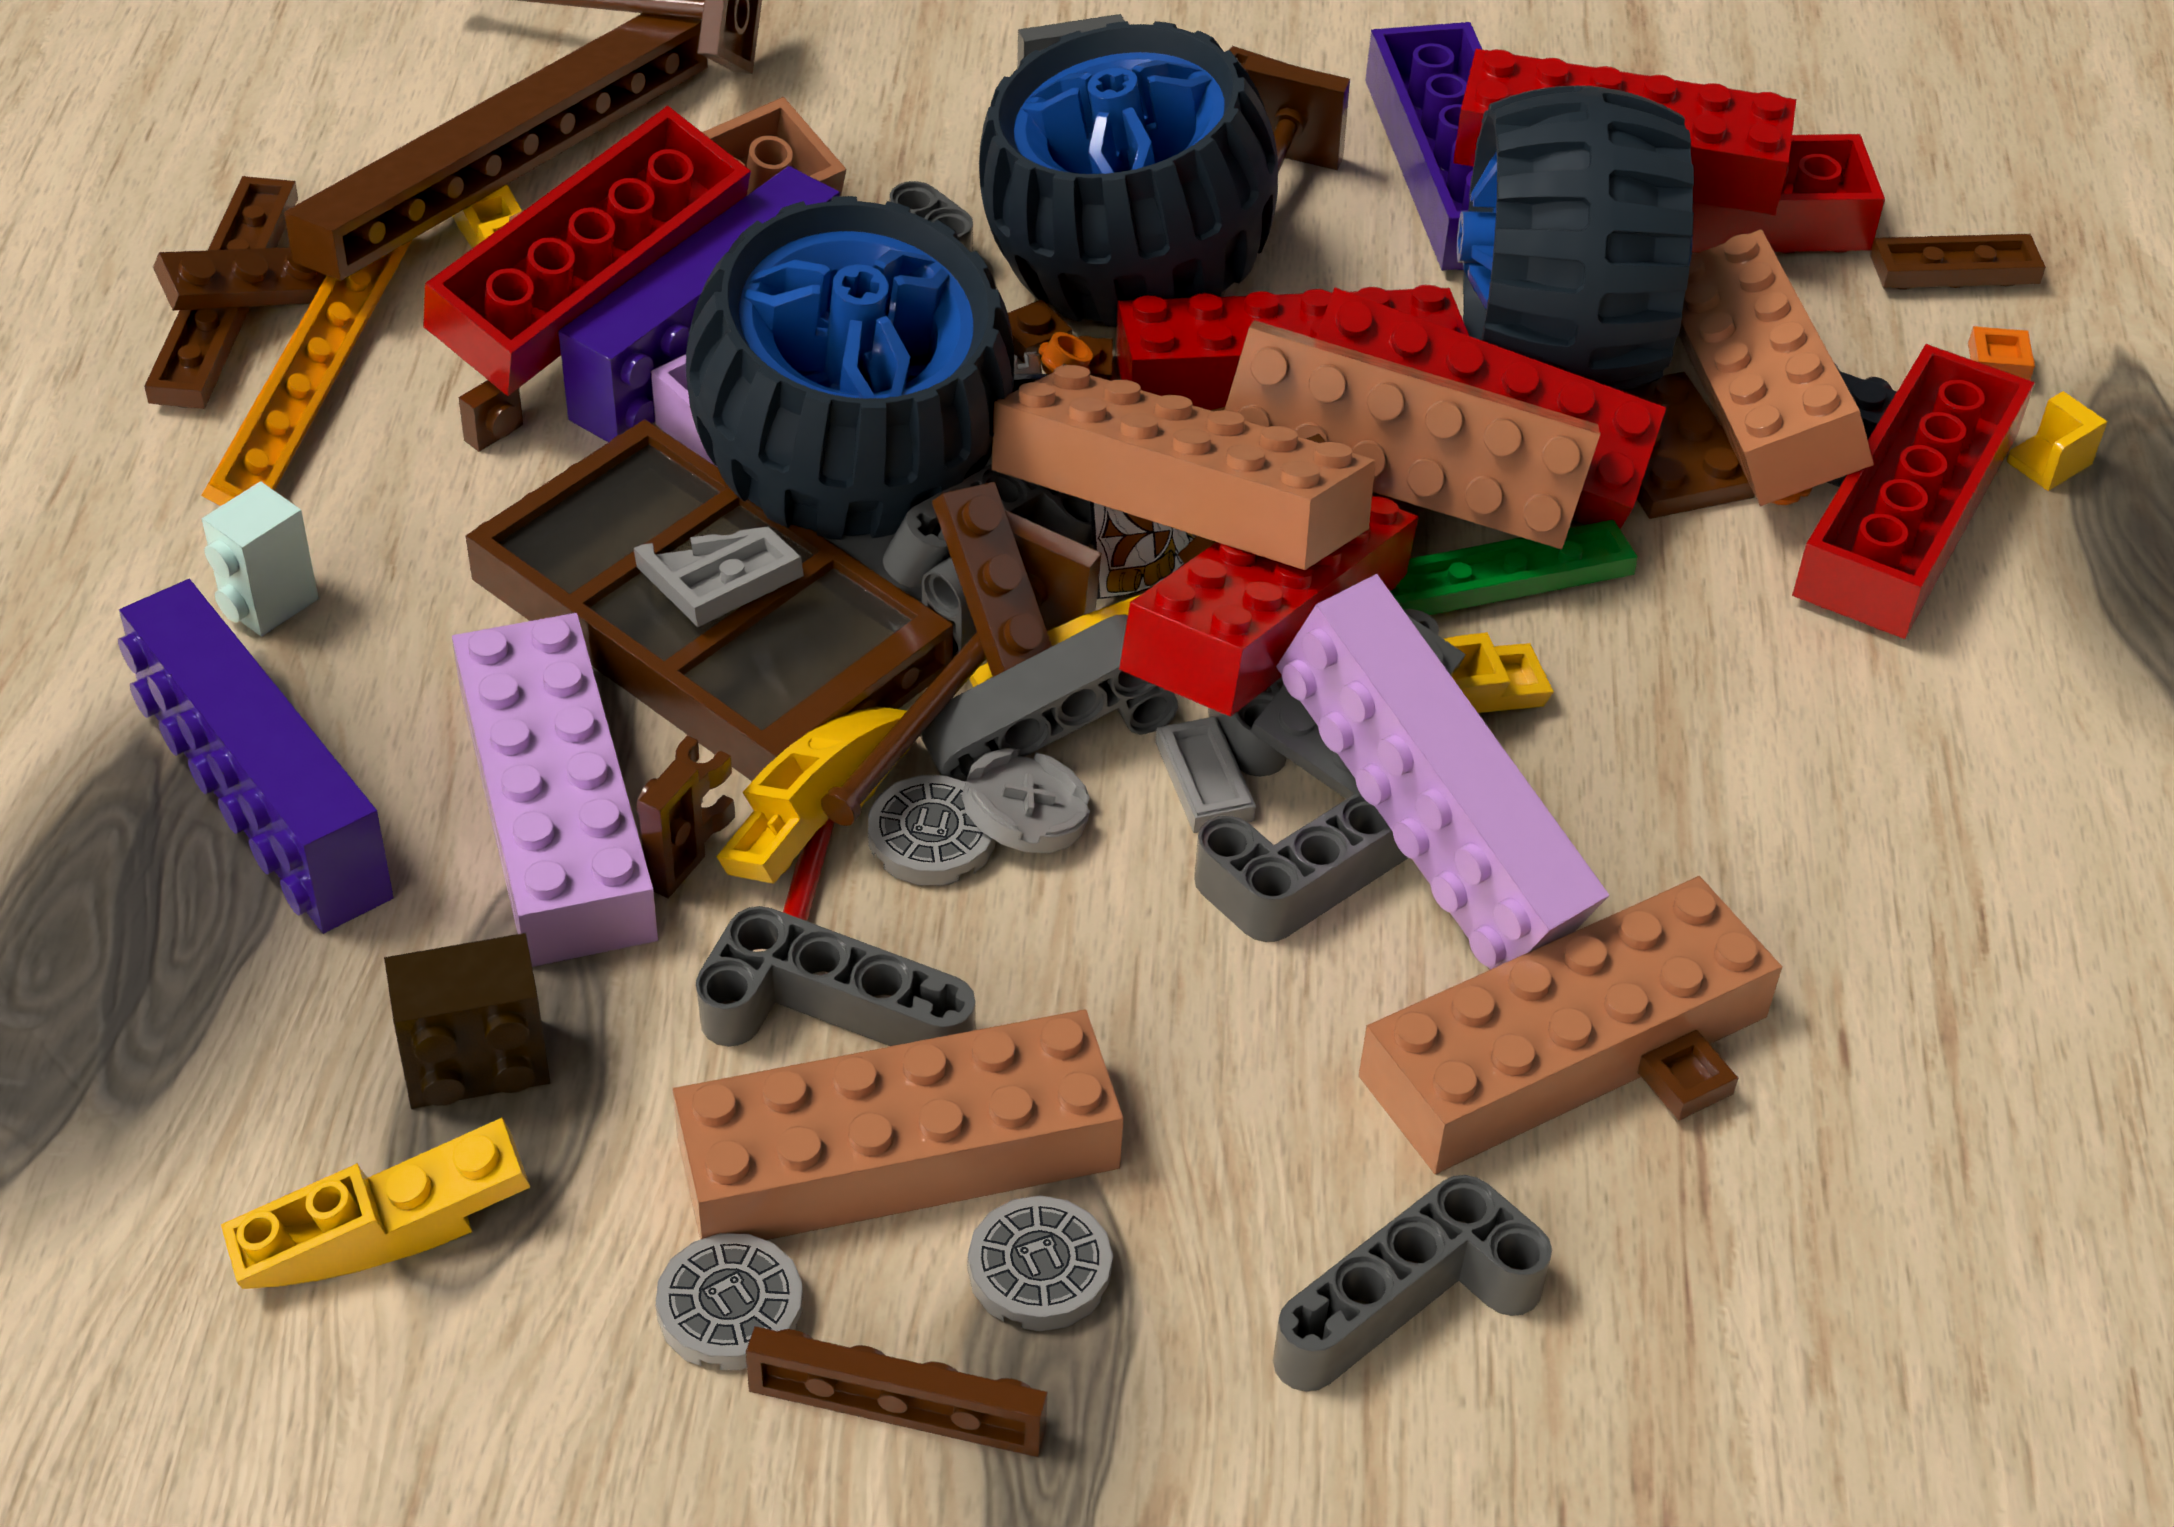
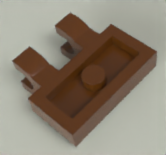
[637,735,735,899]

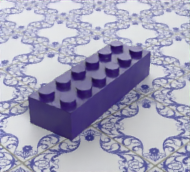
[1365,22,1483,271]
[558,166,840,442]
[118,578,394,934]

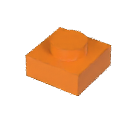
[1968,326,2035,380]

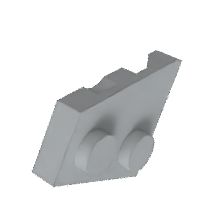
[633,526,804,627]

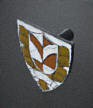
[1090,502,1194,599]

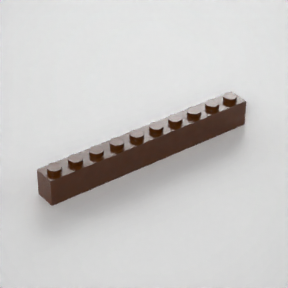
[284,13,708,281]

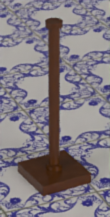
[514,0,762,74]
[1221,55,1350,297]
[821,510,1102,826]

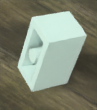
[202,481,319,637]

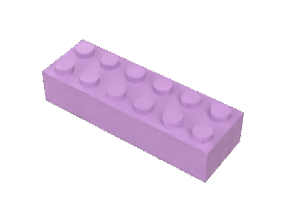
[1276,574,1610,970]
[452,613,658,967]

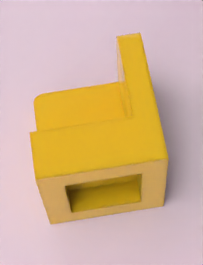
[2007,391,2108,491]

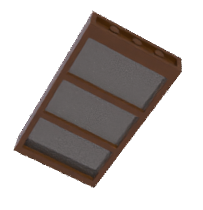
[465,419,953,781]

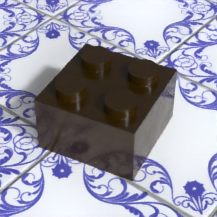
[384,933,550,1109]

